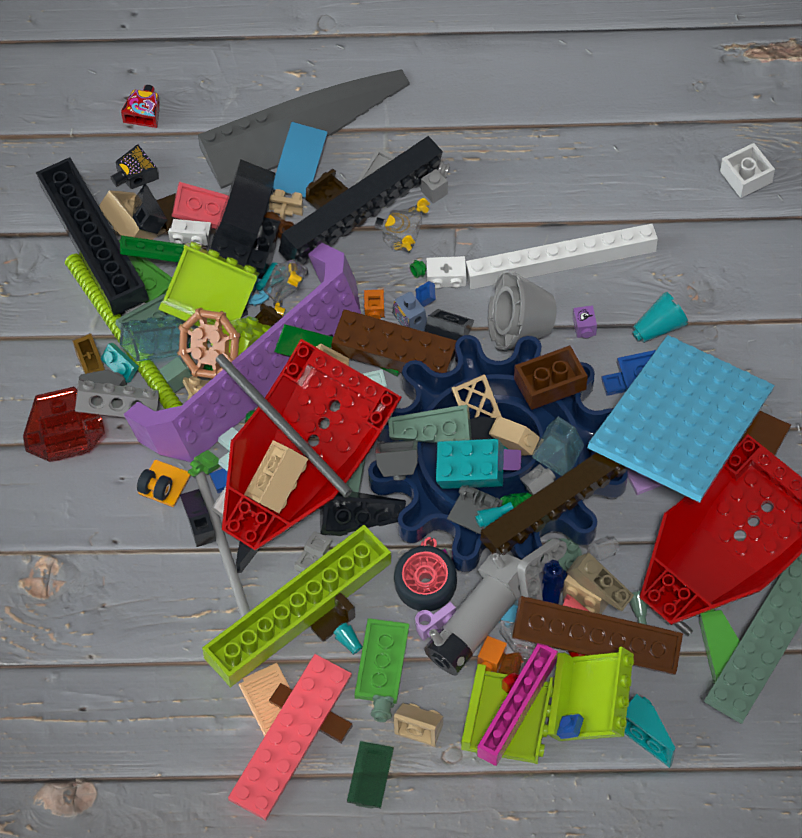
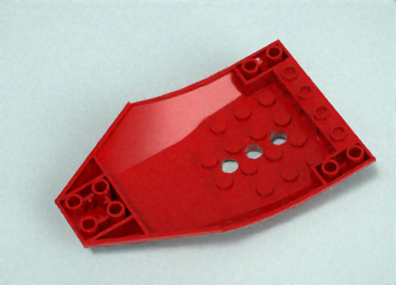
[222,339,402,551]
[639,434,802,625]

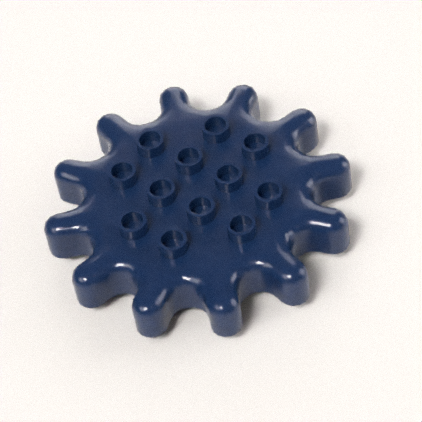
[368,335,628,572]

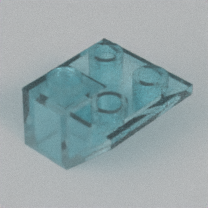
[532,417,584,476]

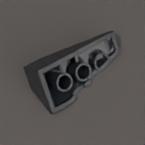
[320,491,406,536]

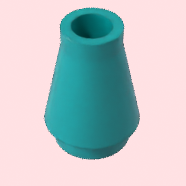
[333,623,363,655]

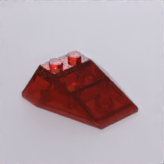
[23,386,105,462]

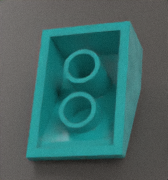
[624,694,676,768]

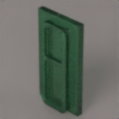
[347,741,394,809]

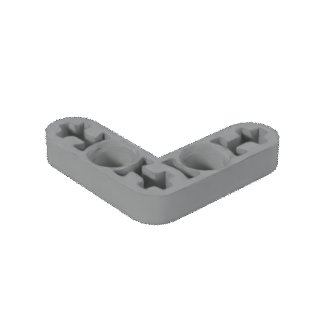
[517,538,567,601]

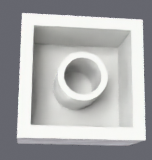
[720,143,775,198]

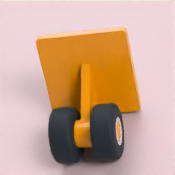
[137,460,191,507]

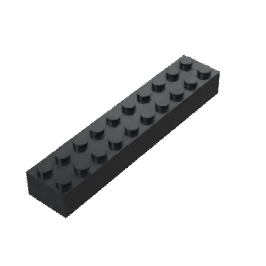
[278,136,443,266]
[36,157,149,316]

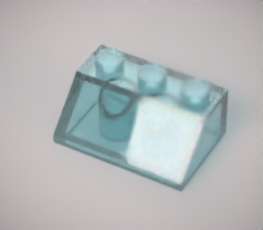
[120,315,190,361]

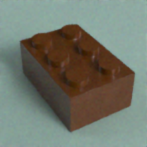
[514,345,588,410]

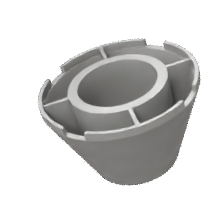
[488,271,557,350]

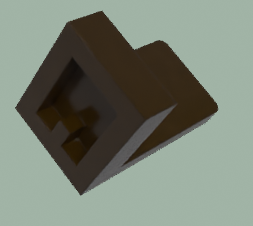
[311,593,355,642]

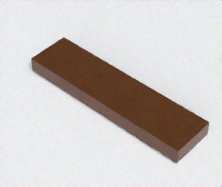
[269,683,353,744]

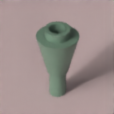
[630,591,648,625]

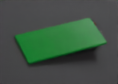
[274,324,334,356]

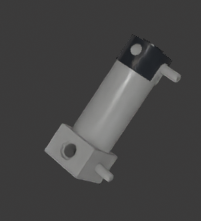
[424,553,532,676]

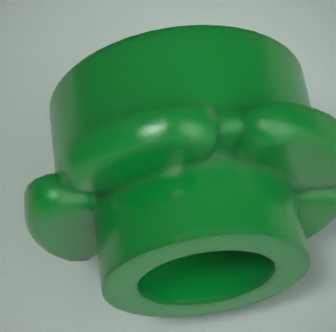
[410,260,427,278]

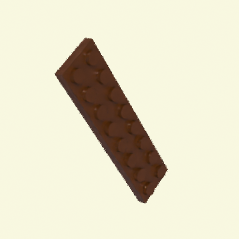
[512,596,683,675]

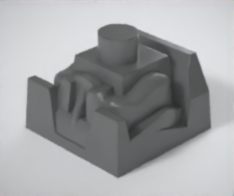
[375,440,418,480]

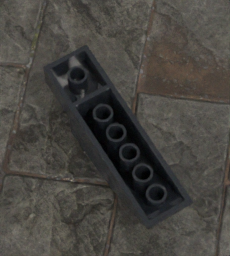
[208,159,275,267]

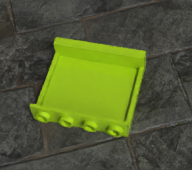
[159,241,260,327]
[547,647,634,741]
[461,664,554,764]

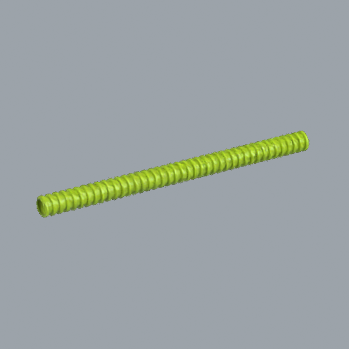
[65,253,182,409]

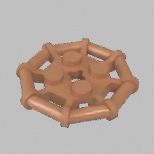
[177,308,241,379]

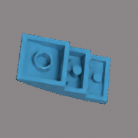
[272,122,328,199]

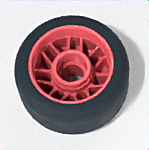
[394,546,457,611]

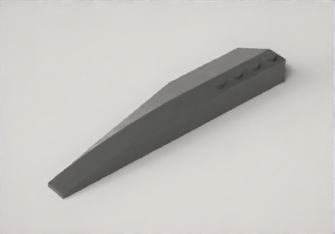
[198,69,410,189]

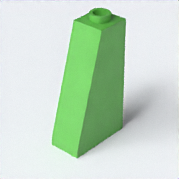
[699,610,740,684]

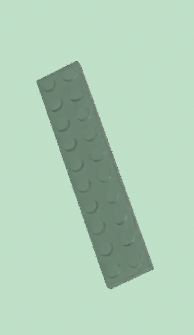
[704,554,802,724]

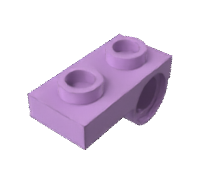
[415,602,456,641]

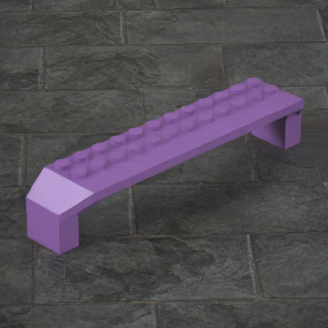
[124,243,361,462]

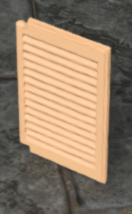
[239,663,290,736]

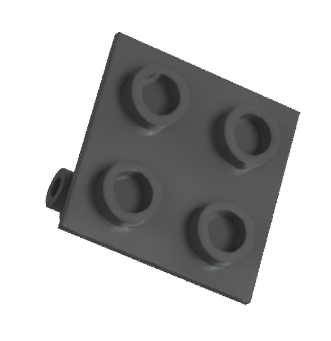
[447,485,503,534]

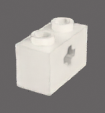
[426,256,466,288]

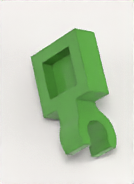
[188,450,221,477]

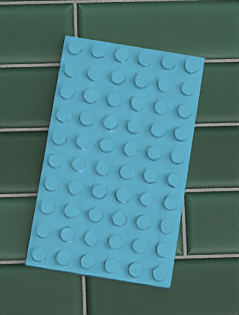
[587,335,775,502]

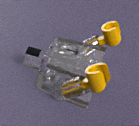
[263,259,308,316]

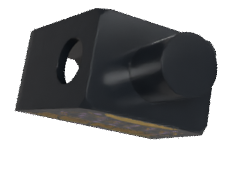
[110,144,159,189]

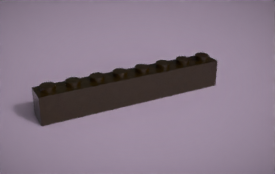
[480,453,627,555]

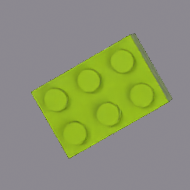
[210,316,271,356]

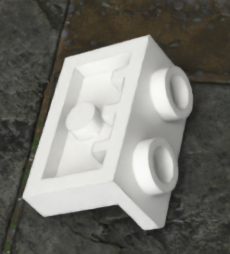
[168,219,212,246]

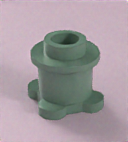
[371,695,394,722]

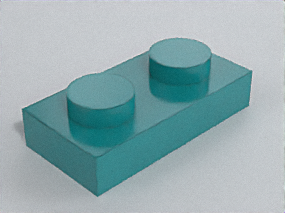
[101,343,139,383]

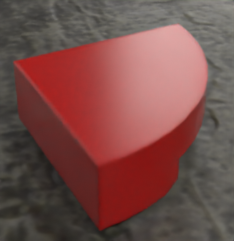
[502,672,519,694]

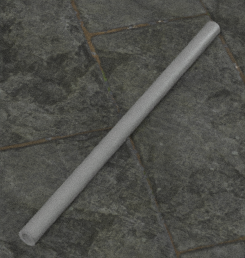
[195,471,250,618]

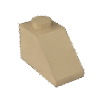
[489,416,540,455]

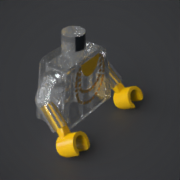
[375,198,430,253]

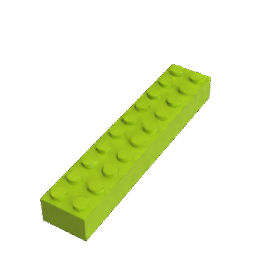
[202,525,391,688]

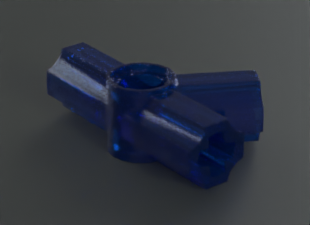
[542,560,567,604]

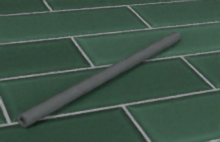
[216,354,352,497]

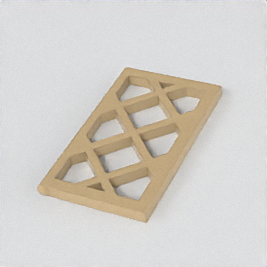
[452,374,502,418]

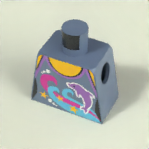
[392,292,427,331]

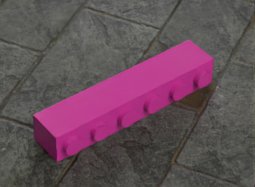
[477,644,558,766]

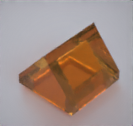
[498,652,523,675]

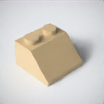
[394,703,443,747]

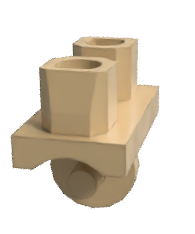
[269,189,304,220]

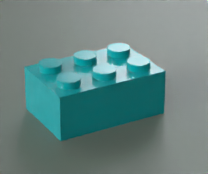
[436,439,504,489]

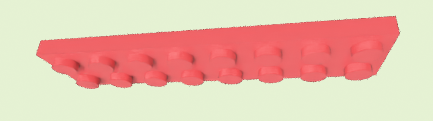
[228,654,352,821]

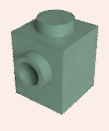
[159,357,192,392]

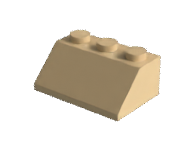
[99,190,165,240]
[244,440,308,513]

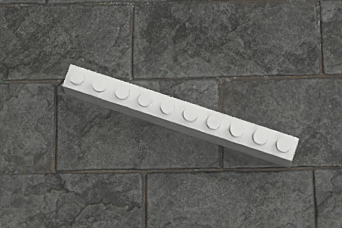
[466,223,658,290]

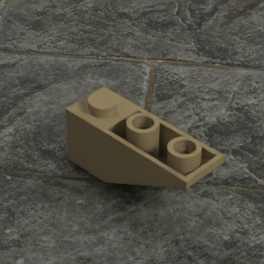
[566,553,634,611]

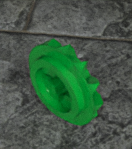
[500,493,533,508]

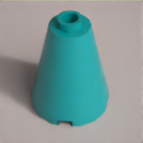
[632,292,688,342]

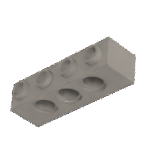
[75,380,158,417]

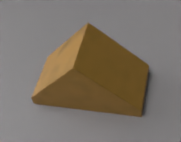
[72,333,105,374]

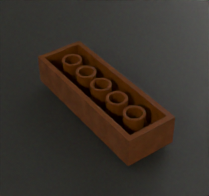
[332,309,456,373]

